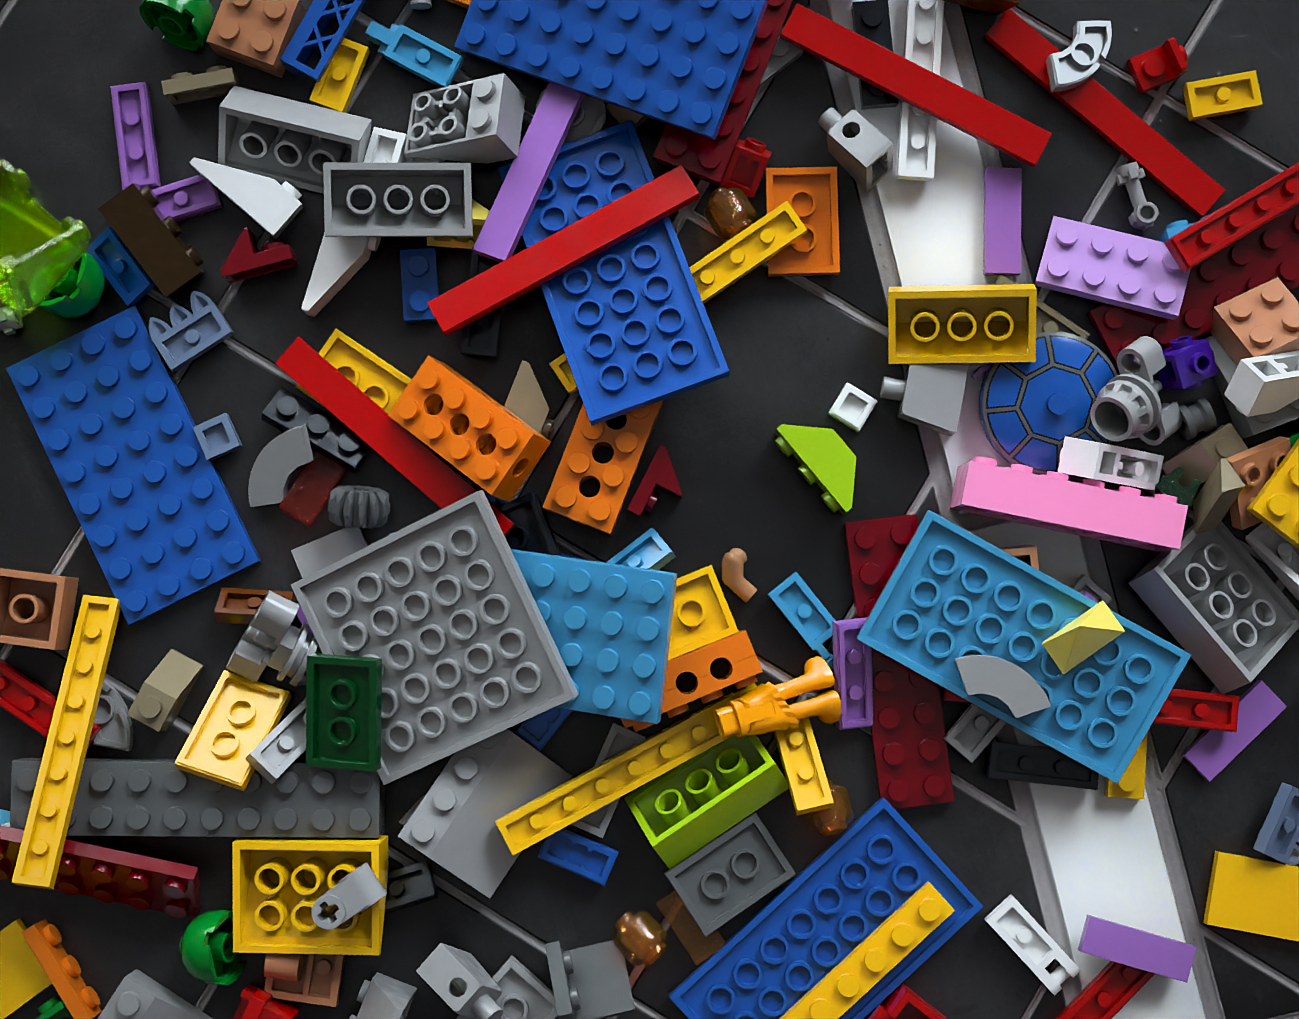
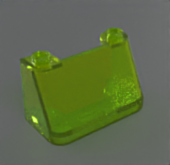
[0,159,91,318]

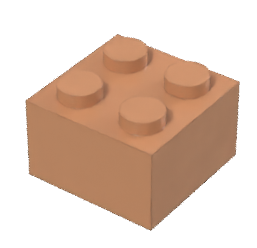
[206,0,306,78]
[1210,277,1299,366]
[0,568,79,650]

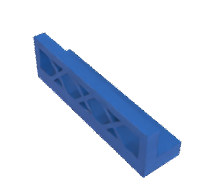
[280,0,366,82]

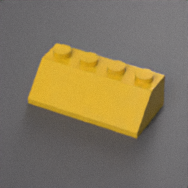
[888,284,1037,364]

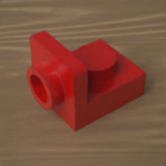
[1126,37,1188,94]
[721,138,772,198]

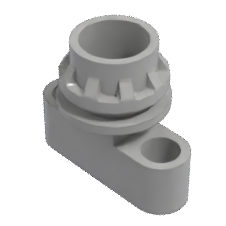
[1090,336,1182,445]
[226,590,322,687]

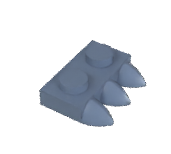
[149,291,235,372]
[1253,782,1299,865]

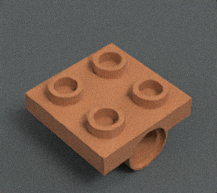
[1226,436,1291,530]
[264,953,346,1007]

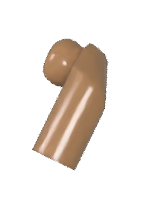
[722,548,757,603]

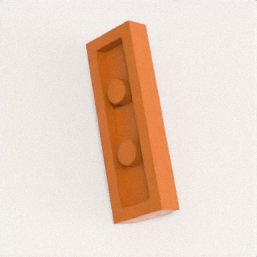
[21,919,102,1019]

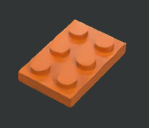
[765,167,840,277]

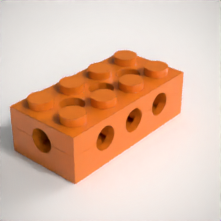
[388,355,551,502]
[543,400,663,536]
[621,630,763,732]

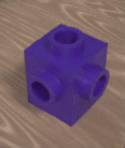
[1157,335,1218,390]

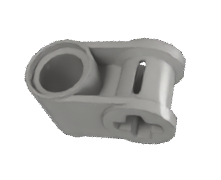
[311,862,387,929]

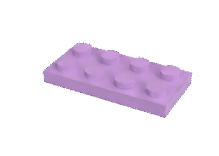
[1035,216,1190,321]

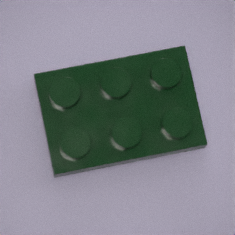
[306,653,382,772]

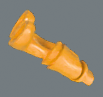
[714,656,841,738]

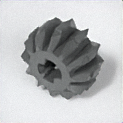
[327,485,390,529]

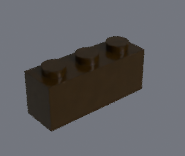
[98,183,206,298]

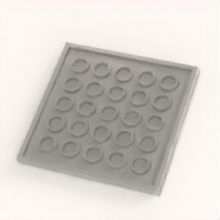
[291,490,579,785]

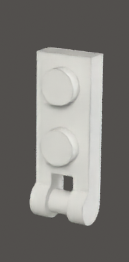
[984,894,1081,996]

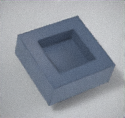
[192,413,243,461]

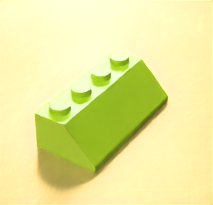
[624,735,789,869]

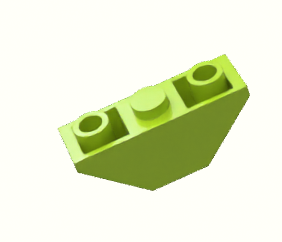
[774,424,856,514]

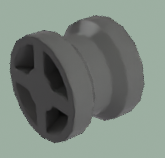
[1178,397,1217,441]

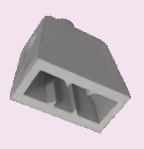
[818,107,893,192]
[880,364,969,436]
[416,943,503,1019]

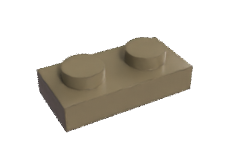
[161,66,241,105]

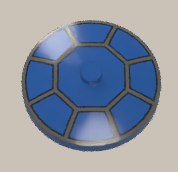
[979,332,1118,475]

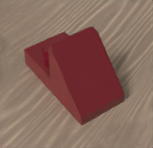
[221,227,299,283]
[627,445,683,518]

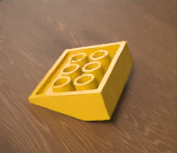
[232,835,388,956]

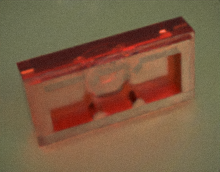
[279,451,347,528]

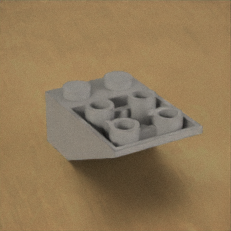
[404,73,526,164]

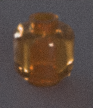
[704,187,757,240]
[805,780,854,836]
[613,911,668,967]

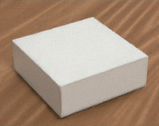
[828,382,877,432]

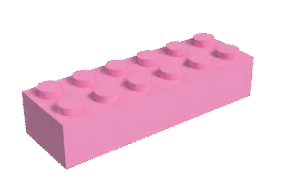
[949,456,1188,552]

